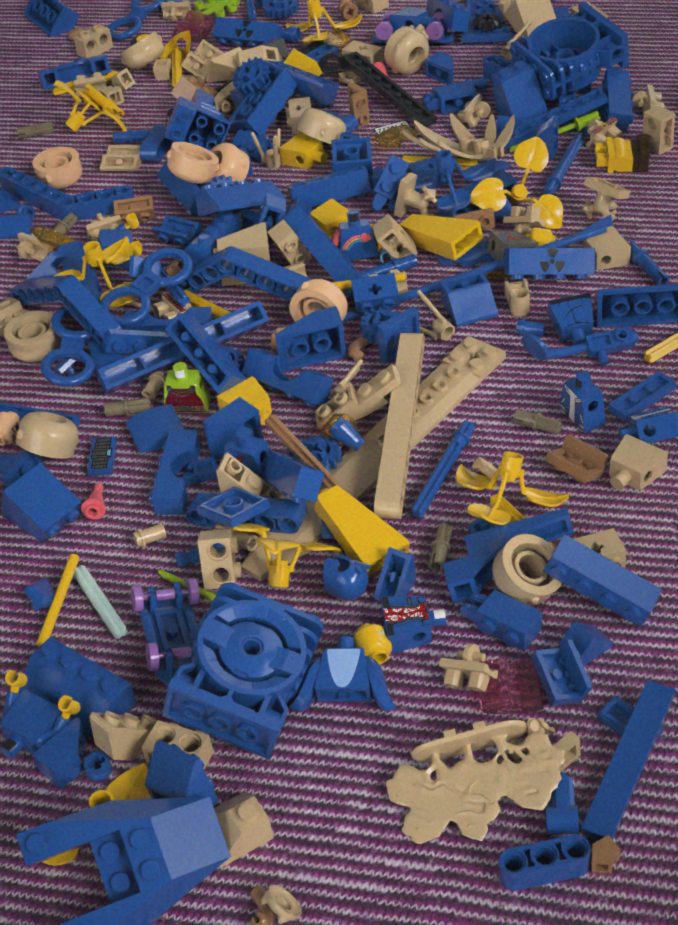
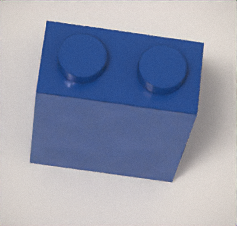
[491,60,548,118]
[1,463,81,542]

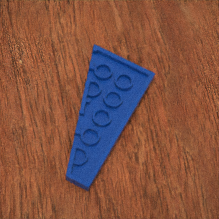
[462,0,514,44]

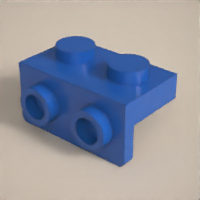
[231,129,273,162]
[152,215,202,247]
[531,639,592,706]

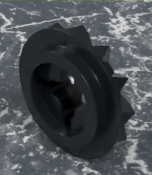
[473,13,501,31]

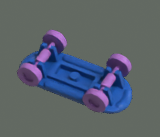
[371,11,455,43]
[131,578,217,686]

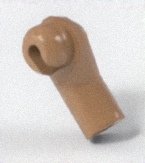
[68,28,91,41]
[348,336,369,362]
[250,885,276,925]

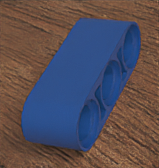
[139,124,174,162]
[499,835,591,891]

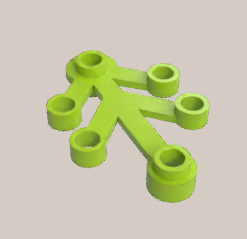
[191,0,241,25]

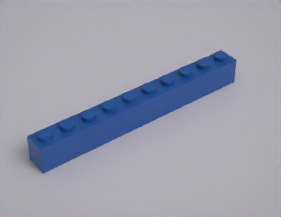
[57,240,125,372]

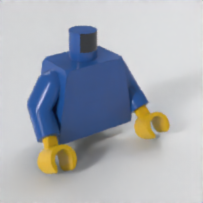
[86,213,143,268]
[0,670,81,759]

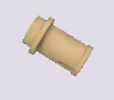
[142,371,166,400]
[132,523,167,548]

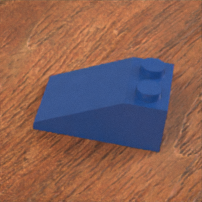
[275,306,347,372]

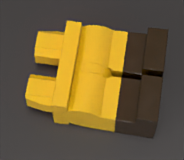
[595,134,650,173]

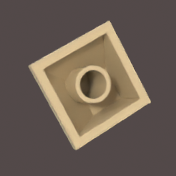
[206,47,243,83]
[214,792,274,868]

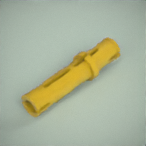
[83,84,124,119]

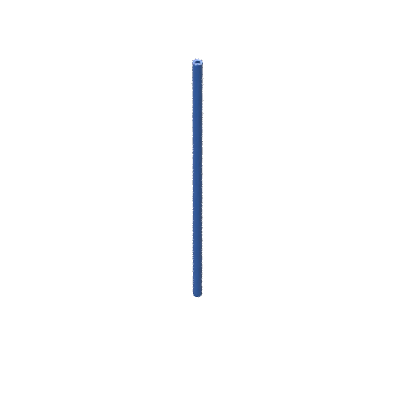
[343,224,607,322]

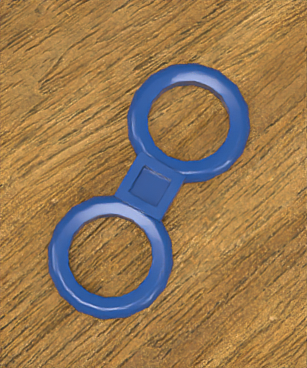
[107,0,166,41]
[100,248,193,327]
[41,306,95,387]

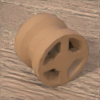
[338,0,358,20]

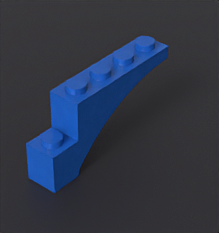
[443,507,574,604]

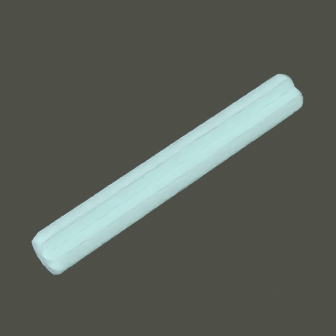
[74,565,127,639]

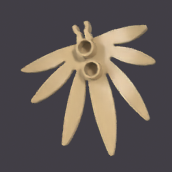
[402,113,515,161]

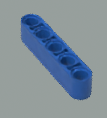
[185,493,307,534]

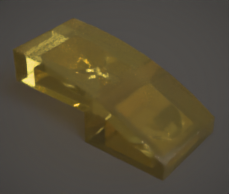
[375,125,418,147]

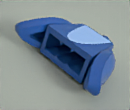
[289,636,396,713]

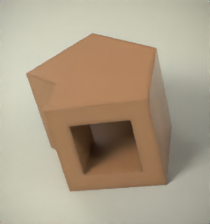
[165,259,184,276]
[591,835,621,874]

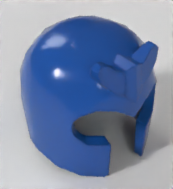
[323,553,371,601]

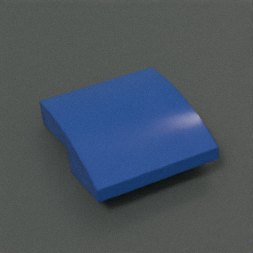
[126,404,185,453]

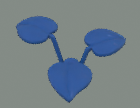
[403,150,496,212]

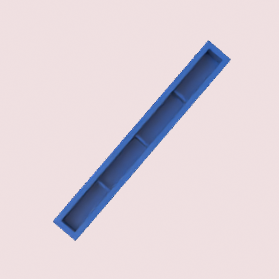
[96,301,269,395]

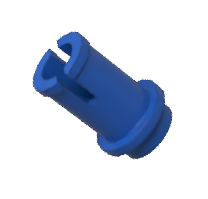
[516,318,545,338]

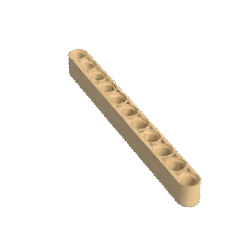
[374,333,425,520]

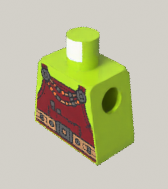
[164,362,211,413]

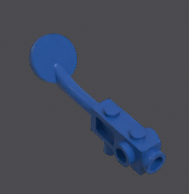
[522,326,638,366]

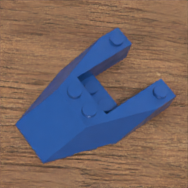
[16,797,231,925]

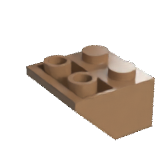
[170,75,219,105]

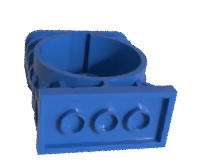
[509,1,629,101]
[162,582,323,760]

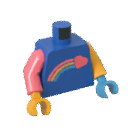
[331,210,392,264]

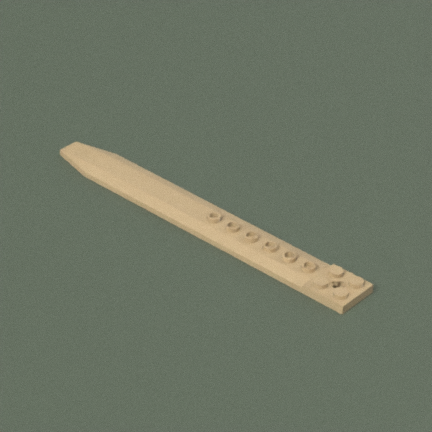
[241,336,506,581]

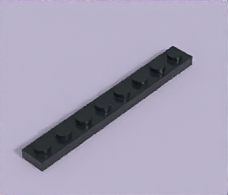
[341,51,437,127]

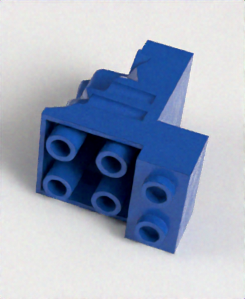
[165,89,232,151]

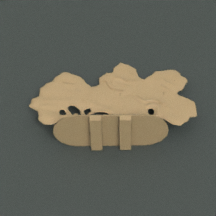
[386,720,565,844]

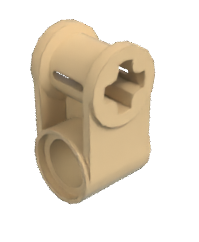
[504,278,530,316]

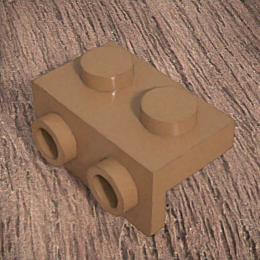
[347,82,370,129]
[113,195,156,224]
[451,208,495,230]
[545,434,608,483]

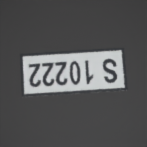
[374,120,411,136]

